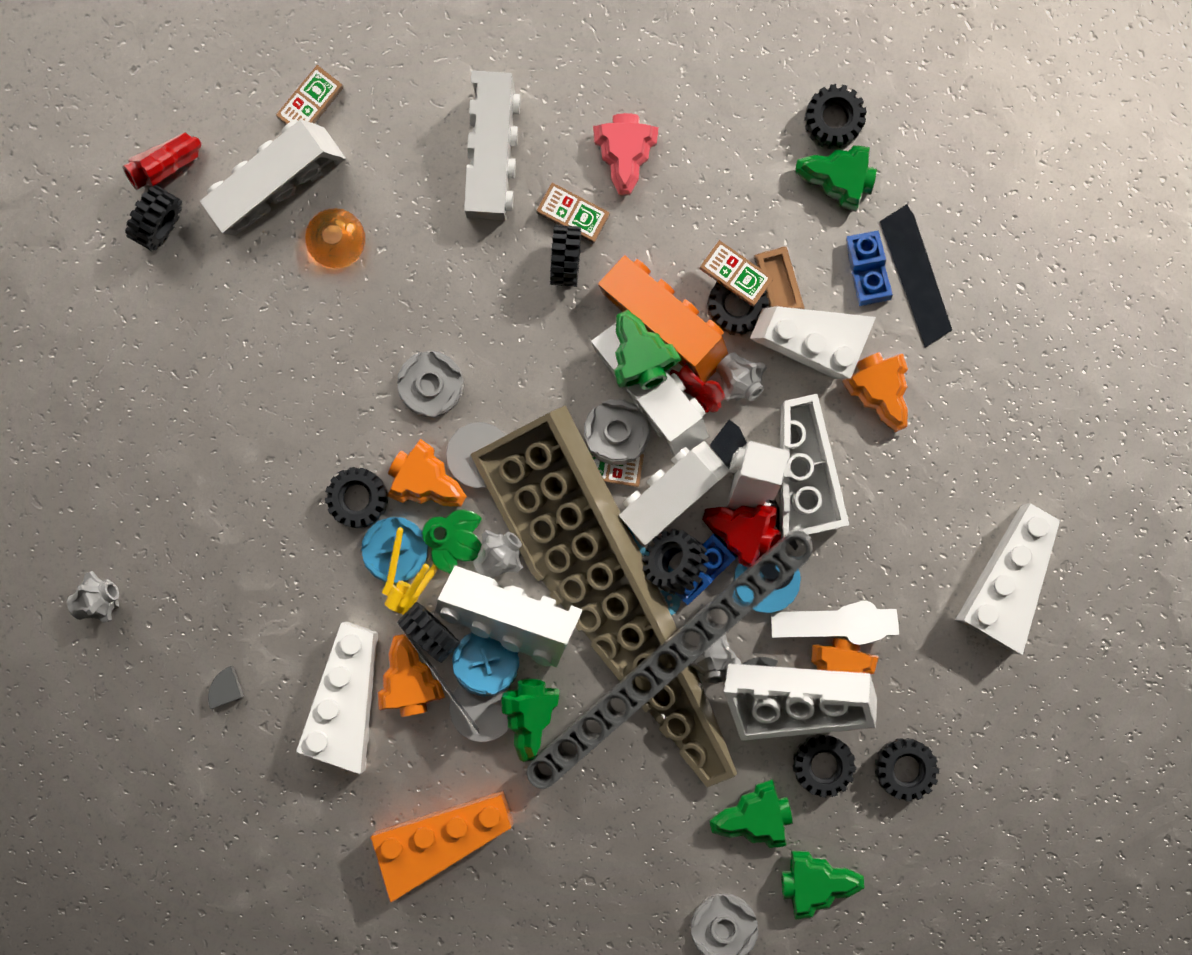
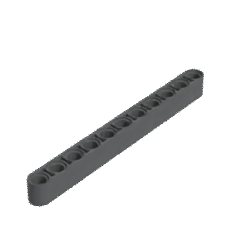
[527,530,813,789]

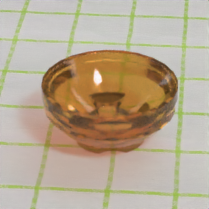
[305,208,366,269]

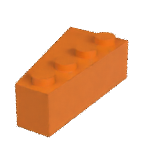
[598,255,729,382]
[371,790,514,902]

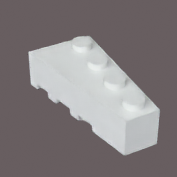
[464,70,521,221]
[200,119,346,235]
[591,323,708,456]
[779,394,849,539]
[955,503,1060,655]
[435,566,583,668]
[296,622,378,774]
[724,664,877,741]

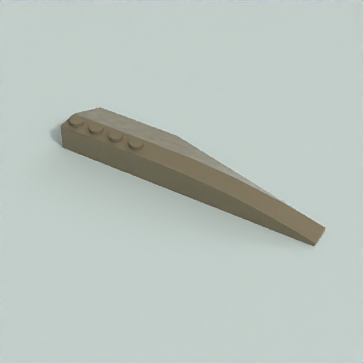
[470,405,737,787]

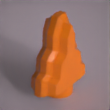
[842,352,908,432]
[387,439,467,507]
[378,634,445,717]
[811,638,879,675]

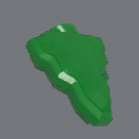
[795,145,877,212]
[614,310,681,390]
[502,679,560,762]
[709,779,793,848]
[781,850,864,920]

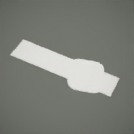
[771,601,899,645]

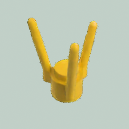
[382,527,438,615]

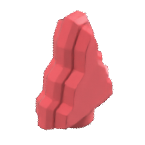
[593,113,659,196]

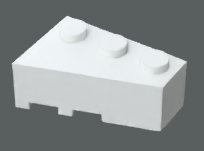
[750,306,876,379]
[619,441,729,545]
[726,441,790,510]

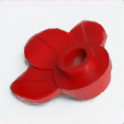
[670,364,725,413]

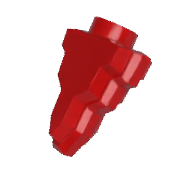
[123,132,202,190]
[702,505,781,568]

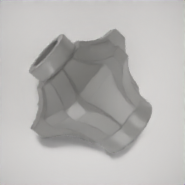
[716,352,767,401]
[473,530,523,579]
[67,571,119,623]
[689,633,741,683]

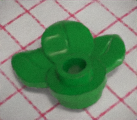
[422,510,482,574]

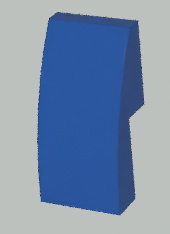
[846,230,893,306]
[676,533,738,605]

